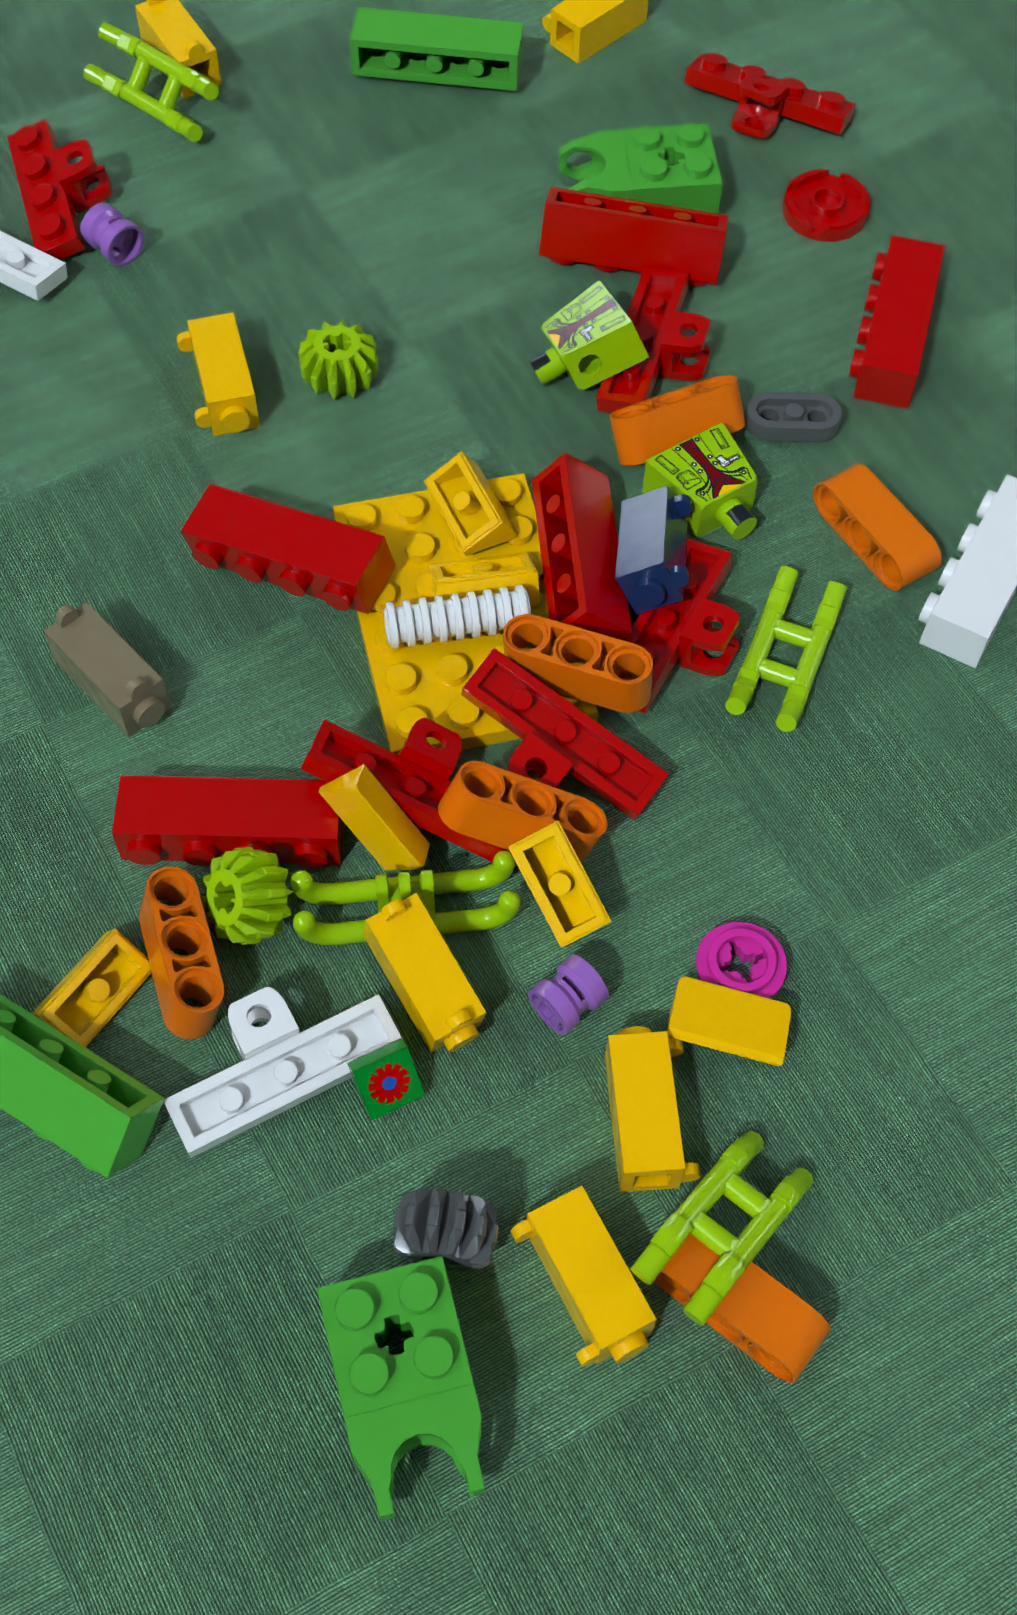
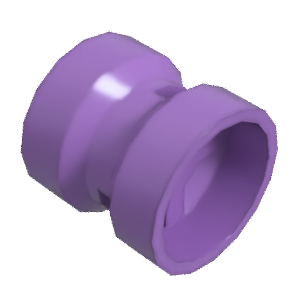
[80,202,144,266]
[528,954,609,1035]

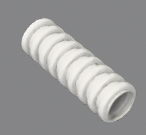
[383,585,531,649]

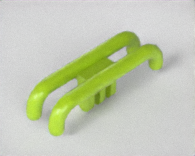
[290,850,521,945]

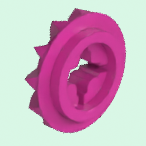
[695,922,787,998]

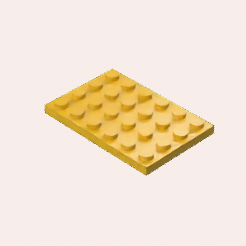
[333,473,598,754]

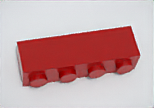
[539,187,729,286]
[848,235,945,409]
[532,452,632,640]
[181,483,396,614]
[112,775,344,869]

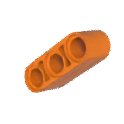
[609,375,746,466]
[813,463,942,591]
[503,614,653,713]
[438,761,608,864]
[139,866,224,1039]
[654,1234,831,1383]

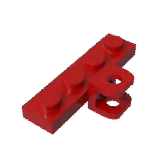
[684,53,856,138]
[7,119,113,260]
[596,268,711,413]
[621,538,740,714]
[461,648,668,821]
[300,718,509,862]

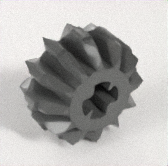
[393,1188,499,1272]

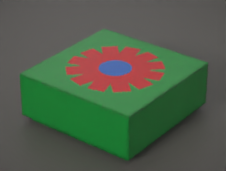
[347,1038,425,1121]

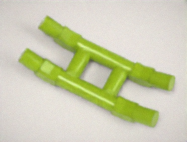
[83,22,219,142]
[725,566,847,732]
[630,1131,813,1326]

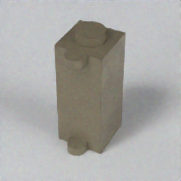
[43,602,171,738]

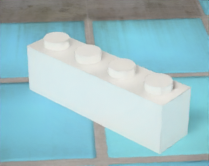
[918,474,1017,668]

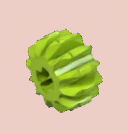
[298,319,379,400]
[201,847,294,945]

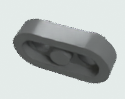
[745,391,842,442]

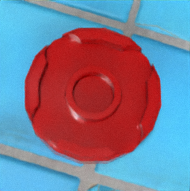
[782,169,870,242]

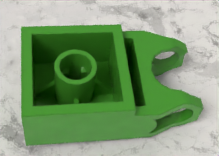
[558,123,723,213]
[317,1256,485,1522]

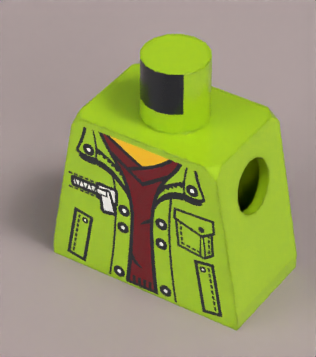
[529,280,649,390]
[642,422,758,540]

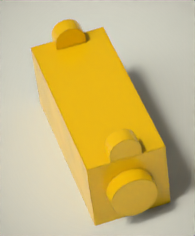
[135,0,221,99]
[542,0,649,64]
[176,312,260,436]
[363,893,487,1053]
[605,1026,701,1192]
[510,1186,657,1367]

